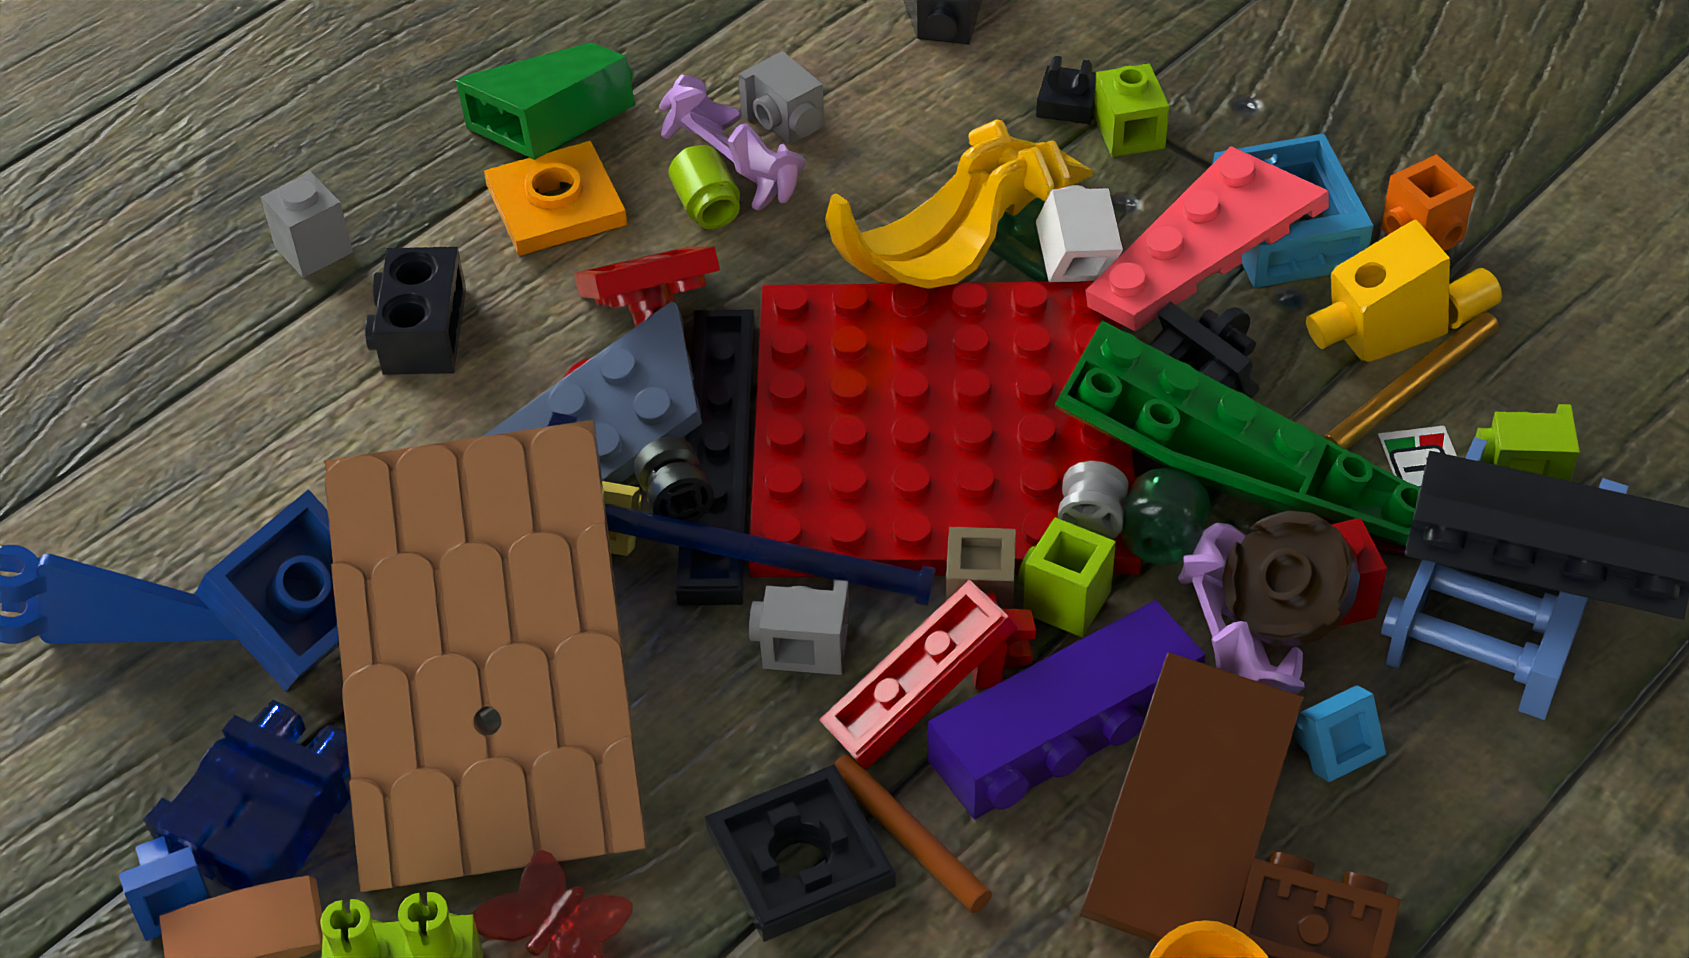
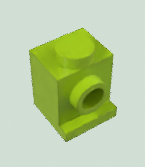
[1476,404,1580,482]

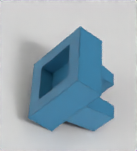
[1293,685,1386,783]

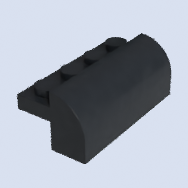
[1404,450,1689,620]

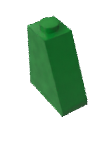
[456,42,635,160]

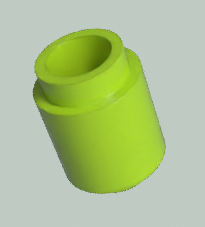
[668,145,740,229]

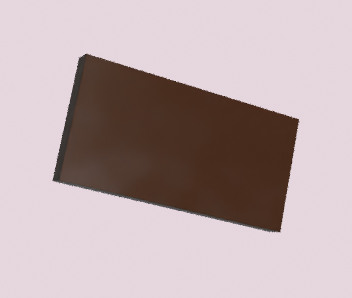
[1080,652,1304,943]

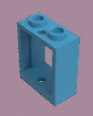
[1213,134,1374,289]

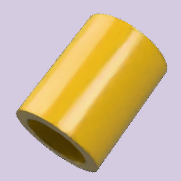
[1448,268,1502,329]

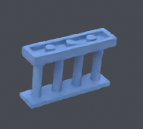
[1381,437,1629,720]

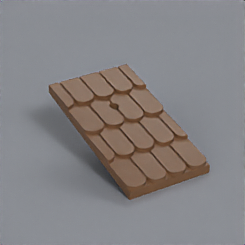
[324,419,647,892]

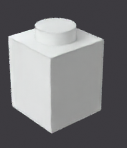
[1036,185,1123,282]

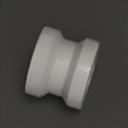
[1057,461,1128,540]

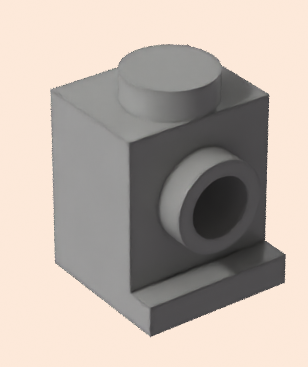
[738,51,824,145]
[749,580,850,675]

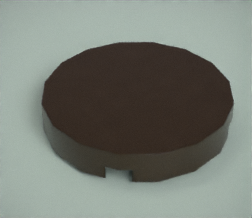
[1222,511,1360,647]

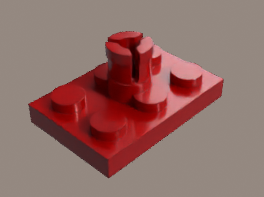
[574,246,720,337]

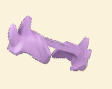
[659,74,807,211]
[1178,523,1305,694]

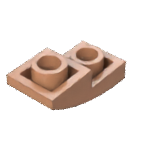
[159,876,323,958]

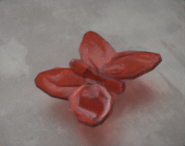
[470,849,633,958]

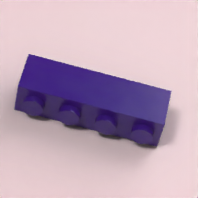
[928,600,1206,820]

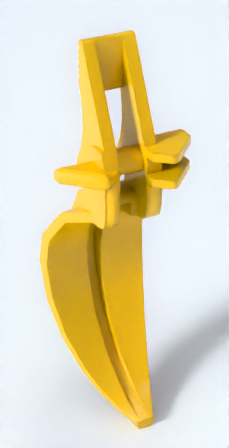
[825,120,1094,289]

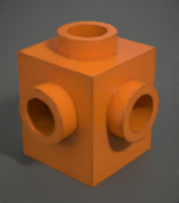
[1380,154,1475,251]

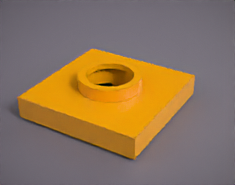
[484,141,627,256]

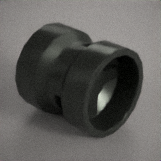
[634,436,714,527]

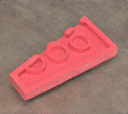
[1085,146,1329,332]

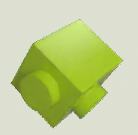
[1093,63,1169,157]
[1018,517,1116,638]

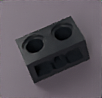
[365,247,466,375]

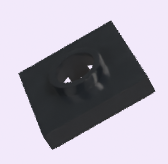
[705,764,896,942]

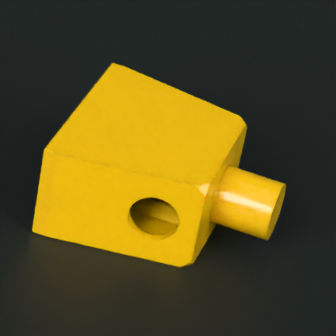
[1306,220,1450,362]

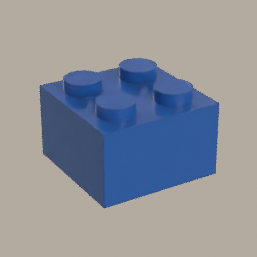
[195,489,339,692]

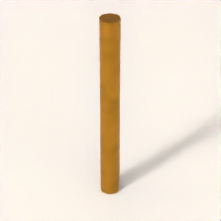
[1323,312,1499,450]

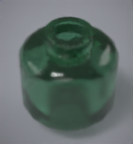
[1119,468,1211,566]

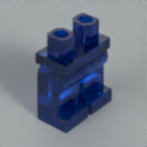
[143,699,351,891]

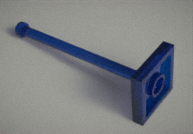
[547,412,936,606]

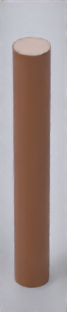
[834,754,992,913]

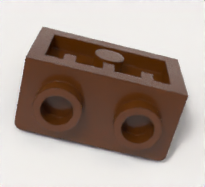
[1235,851,1401,958]

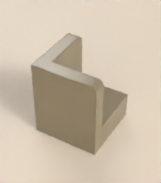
[946,527,1016,609]

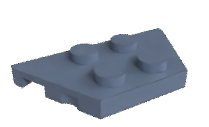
[484,301,702,484]

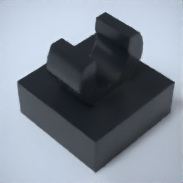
[1036,56,1096,125]

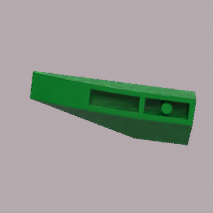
[1055,320,1420,546]

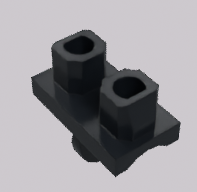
[1150,301,1260,398]

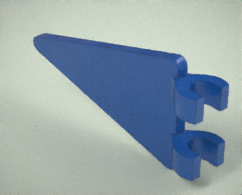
[0,545,238,644]

